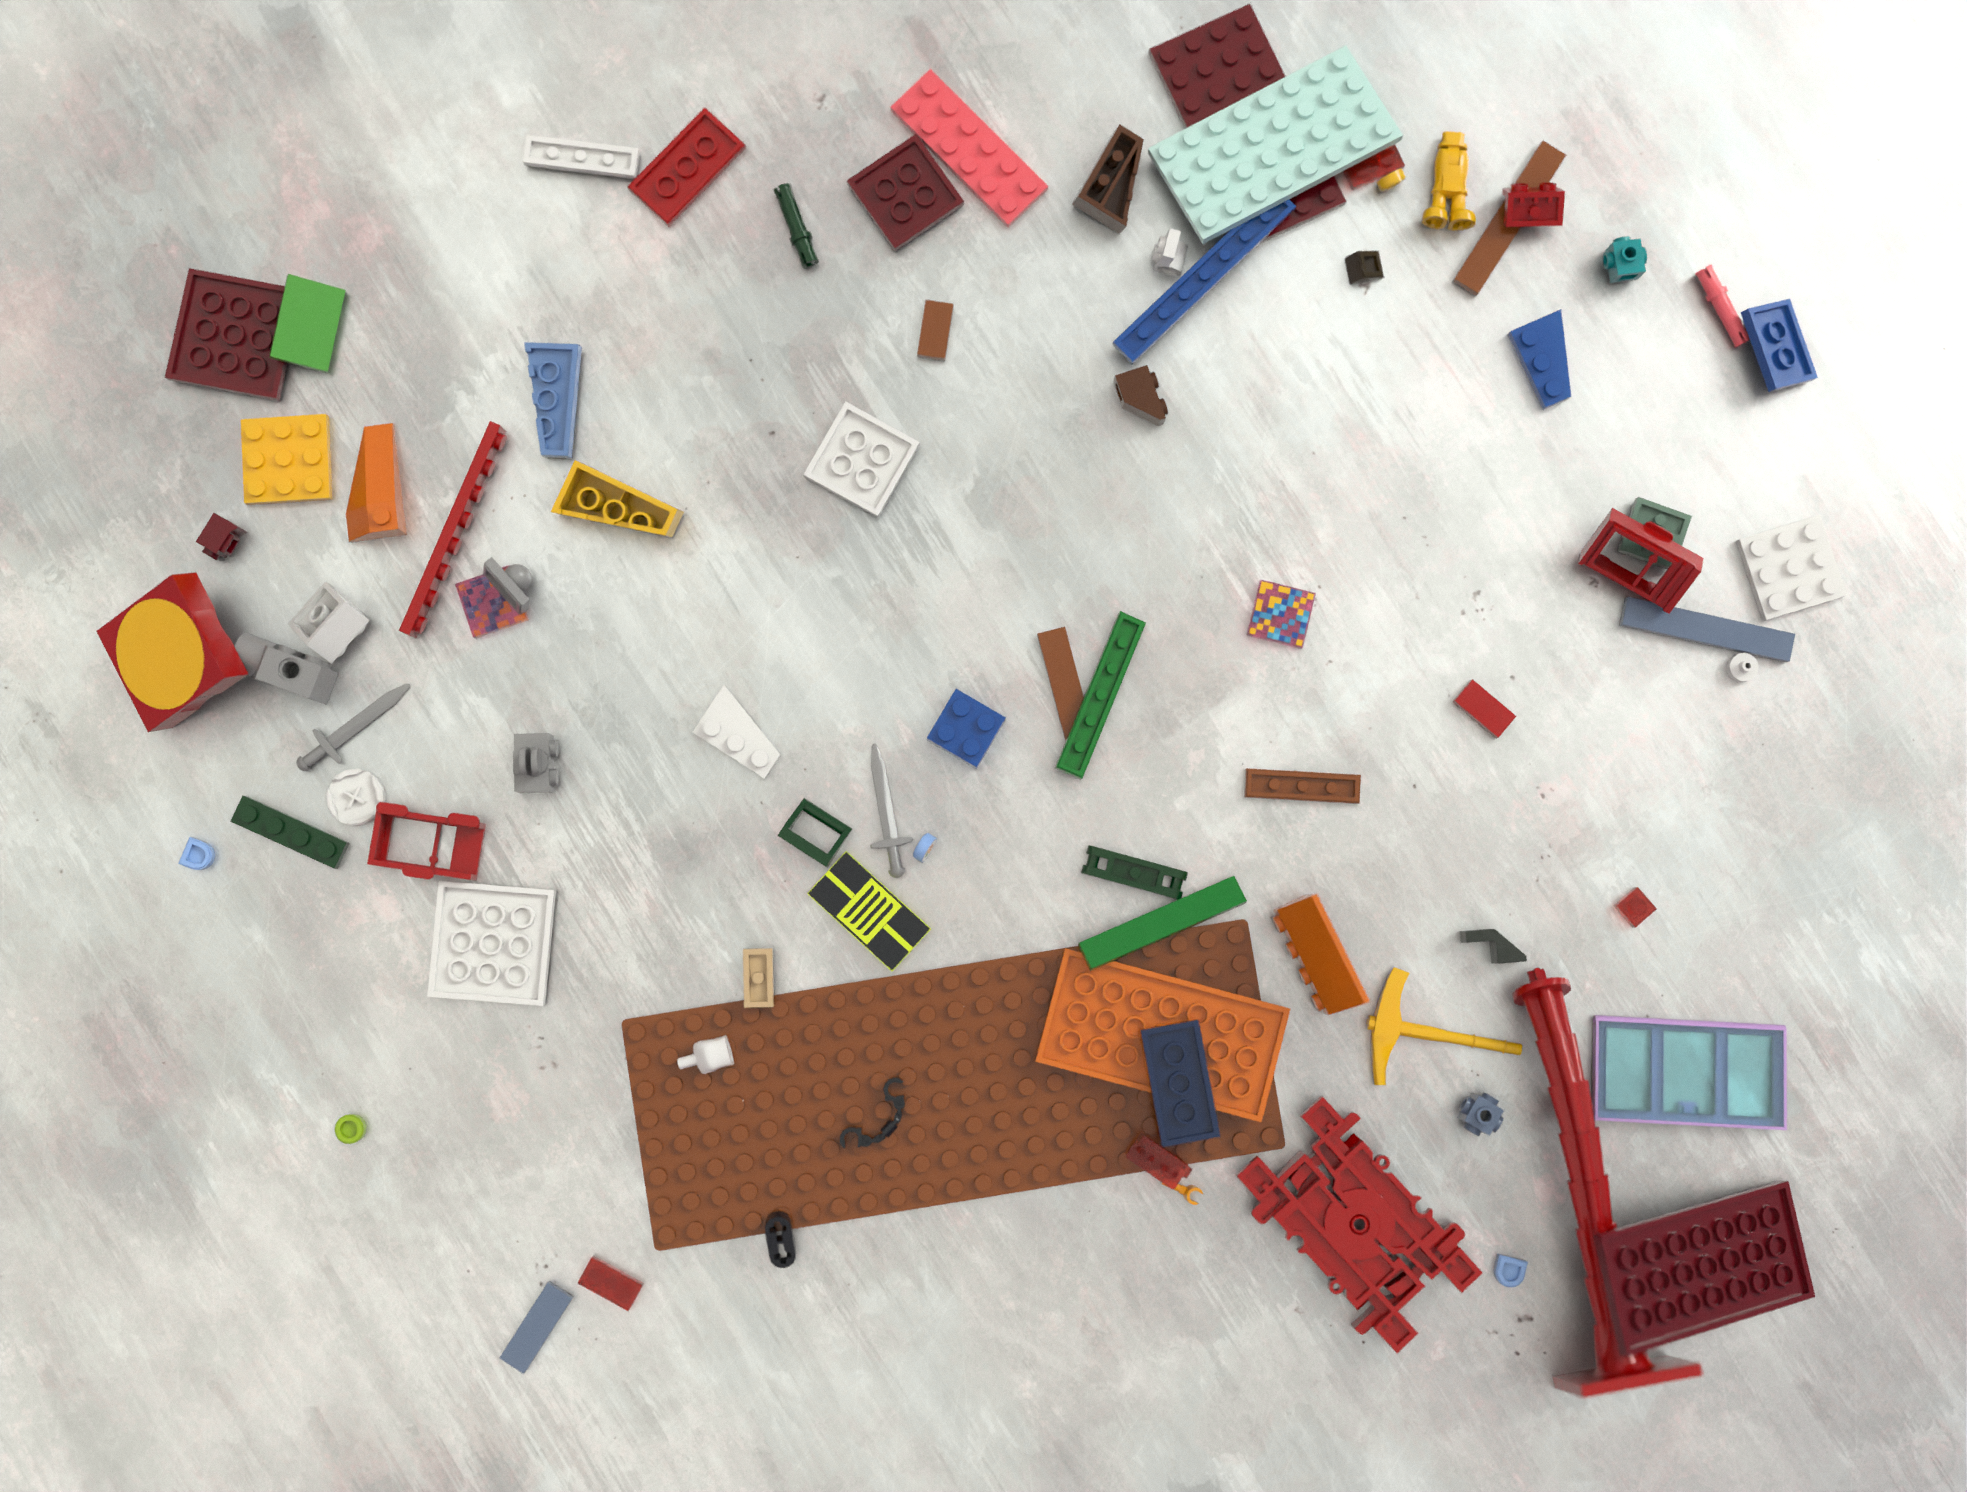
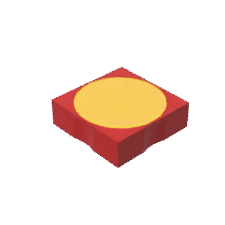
[96,572,248,732]

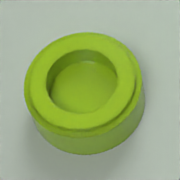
[335,1114,366,1144]

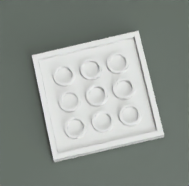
[427,881,556,1006]

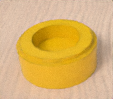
[1376,168,1406,192]

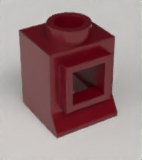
[196,513,247,560]

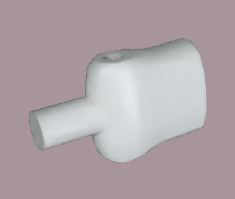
[677,1035,734,1074]

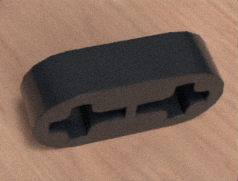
[765,1211,796,1268]

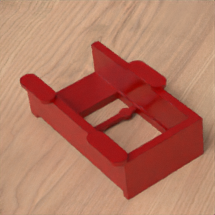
[1578,508,1704,614]
[367,802,486,881]

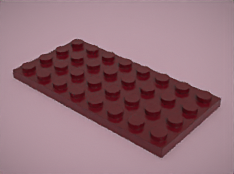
[1149,4,1346,244]
[1593,1181,1815,1357]

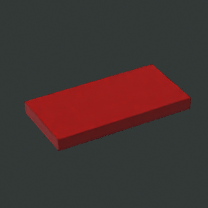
[627,107,746,227]

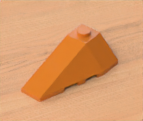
[346,423,407,543]

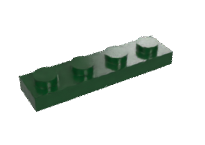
[230,795,350,869]

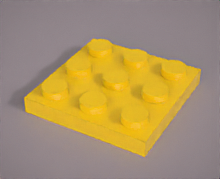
[241,414,333,505]

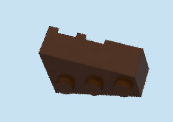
[1072,124,1144,234]

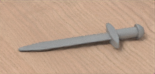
[296,683,410,771]
[870,744,913,878]

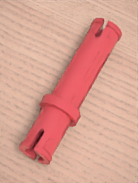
[1695,264,1750,348]

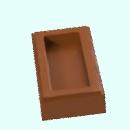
[917,300,954,361]

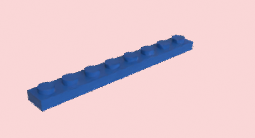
[1113,200,1296,364]

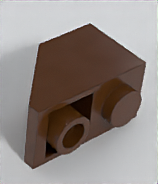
[1113,365,1168,426]

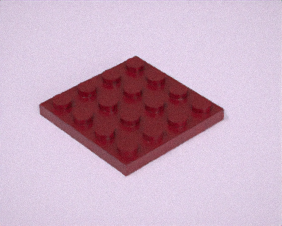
[165,268,288,401]

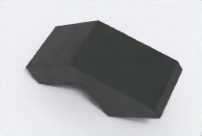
[1460,929,1527,964]

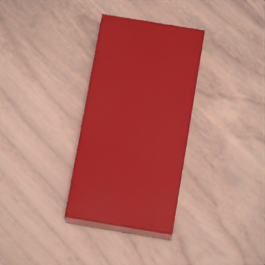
[1452,679,1516,739]

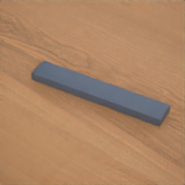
[1620,597,1795,663]

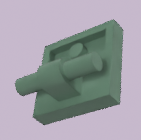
[1617,497,1692,569]

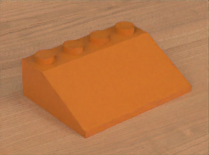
[1272,894,1370,1015]

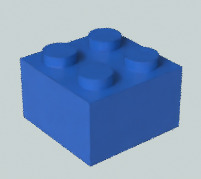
[927,689,1006,770]

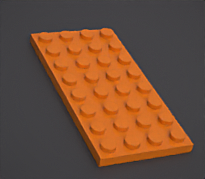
[1035,948,1290,1122]

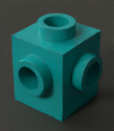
[1603,236,1647,283]

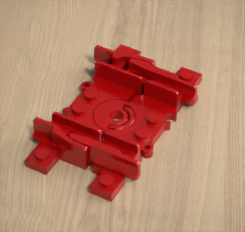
[1236,1096,1483,1353]

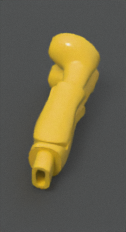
[1422,131,1476,231]

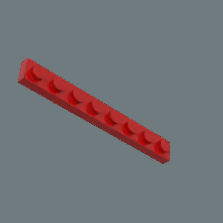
[399,421,507,639]

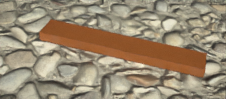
[1453,140,1566,296]

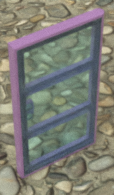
[1592,1015,1787,1130]

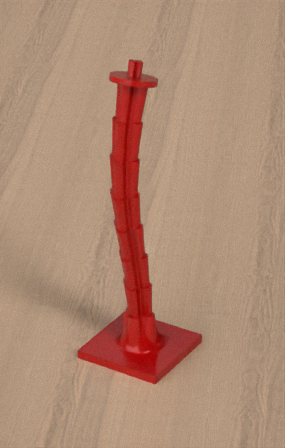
[1512,968,1703,1398]

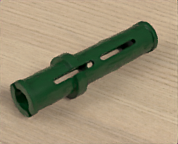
[774,183,819,268]

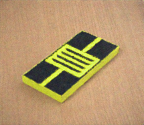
[807,851,931,971]

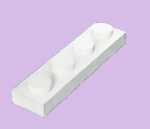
[523,135,640,179]

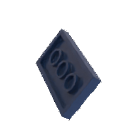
[1140,1019,1220,1147]

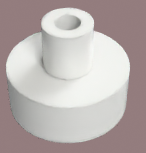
[1726,653,1759,682]

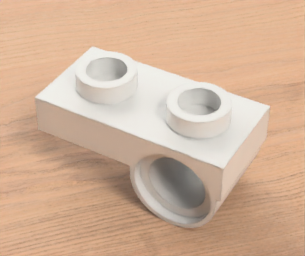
[1151,228,1188,276]

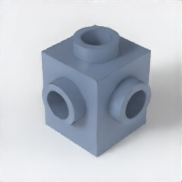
[1457,1092,1504,1137]

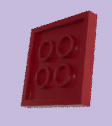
[847,134,964,252]

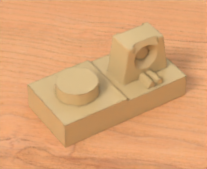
[743,948,774,1008]

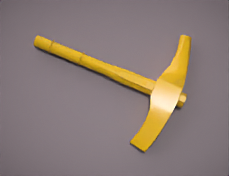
[1366,967,1522,1085]

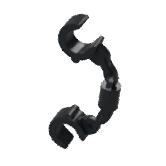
[840,1077,905,1148]

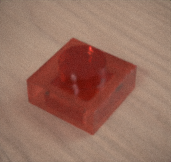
[1614,887,1657,928]

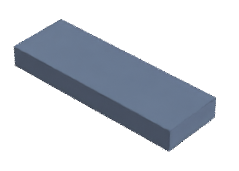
[499,1281,573,1374]

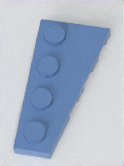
[524,342,582,458]

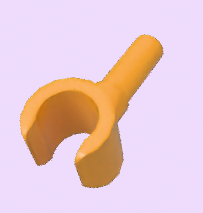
[1162,1177,1203,1205]

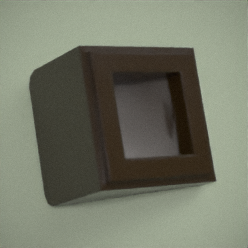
[1345,251,1384,284]

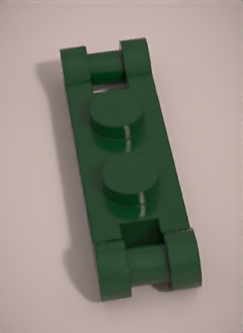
[1081,845,1188,900]

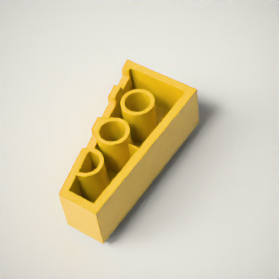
[551,460,684,537]

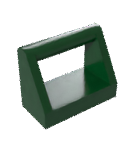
[777,798,852,868]

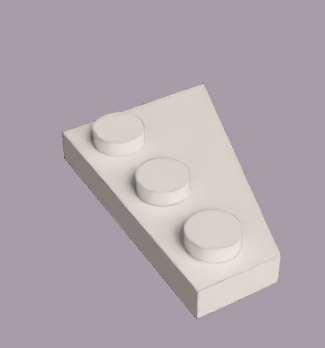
[693,685,781,779]

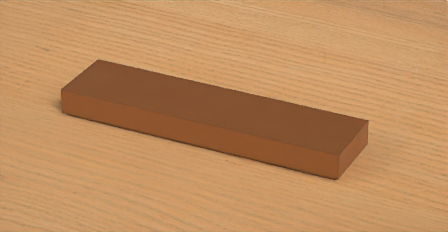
[1037,627,1084,741]
[1244,768,1361,804]

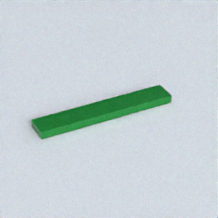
[1055,611,1146,780]
[1078,876,1247,971]

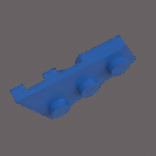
[1508,309,1571,410]

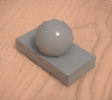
[483,557,531,615]

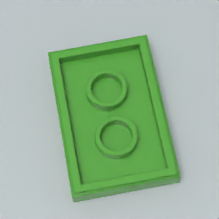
[269,274,345,373]

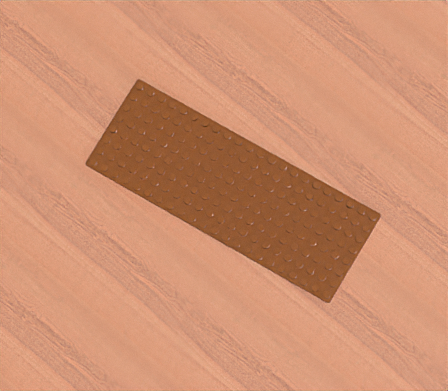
[621,919,1285,1251]

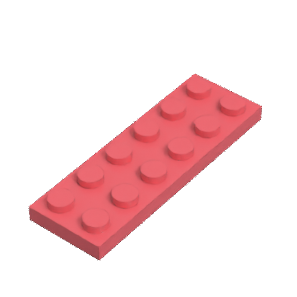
[890,69,1048,227]

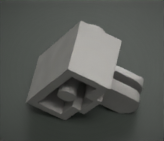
[513,733,559,793]

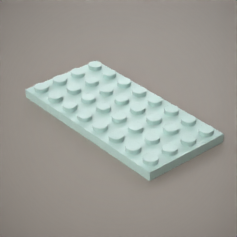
[1148,46,1403,244]

